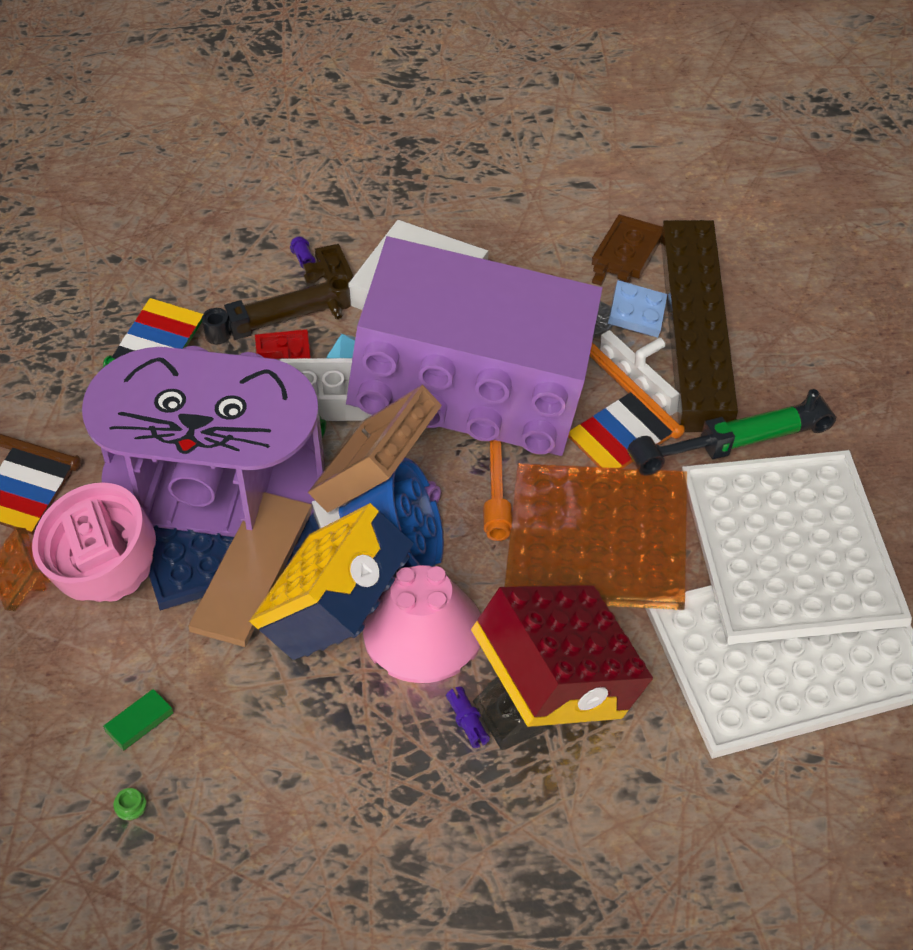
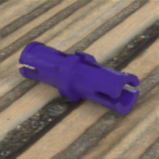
[446,686,490,748]

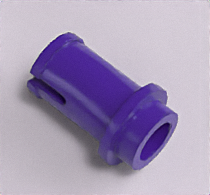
[290,236,316,269]

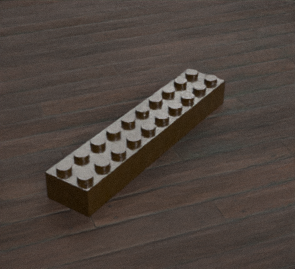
[661,220,738,432]

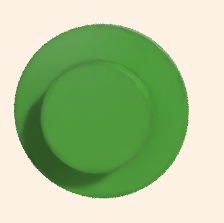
[113,788,147,820]

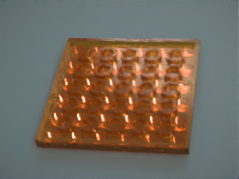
[504,464,687,610]

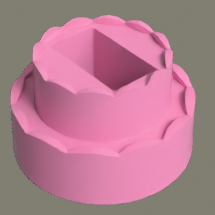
[32,483,156,602]

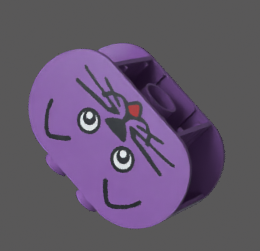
[82,346,325,537]

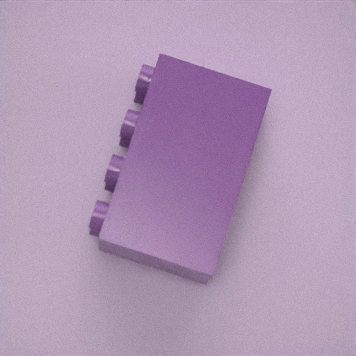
[346,236,603,456]

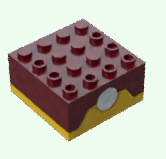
[471,585,653,727]

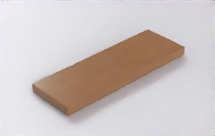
[188,492,312,647]

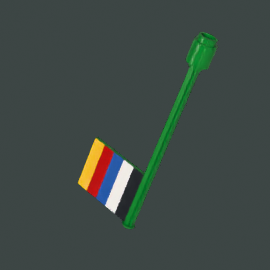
[103,298,326,438]

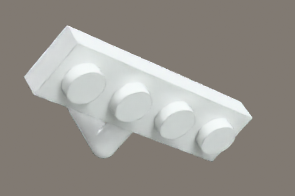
[600,330,680,416]

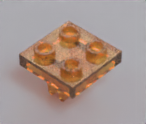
[0,527,51,611]

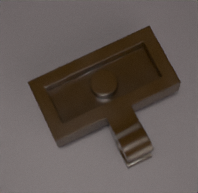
[303,244,354,284]

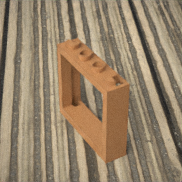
[308,384,442,513]

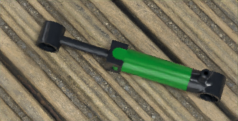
[627,389,836,476]

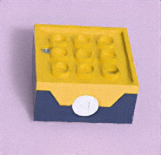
[249,503,414,660]

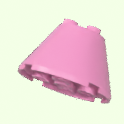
[363,565,481,683]

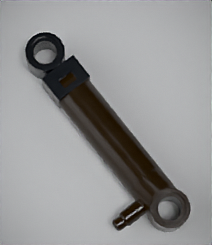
[202,273,352,345]

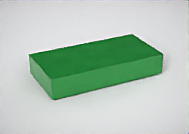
[103,689,173,751]

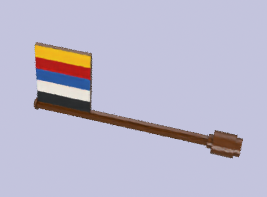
[0,434,81,535]

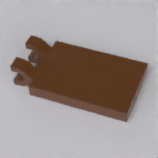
[592,214,663,286]

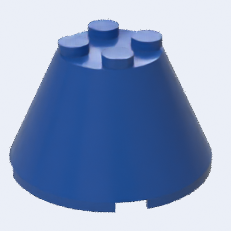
[339,458,444,569]

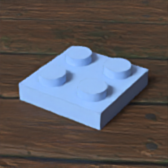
[608,280,667,338]

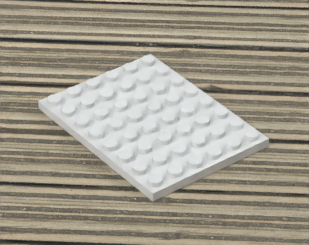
[682,450,912,645]
[645,585,913,759]

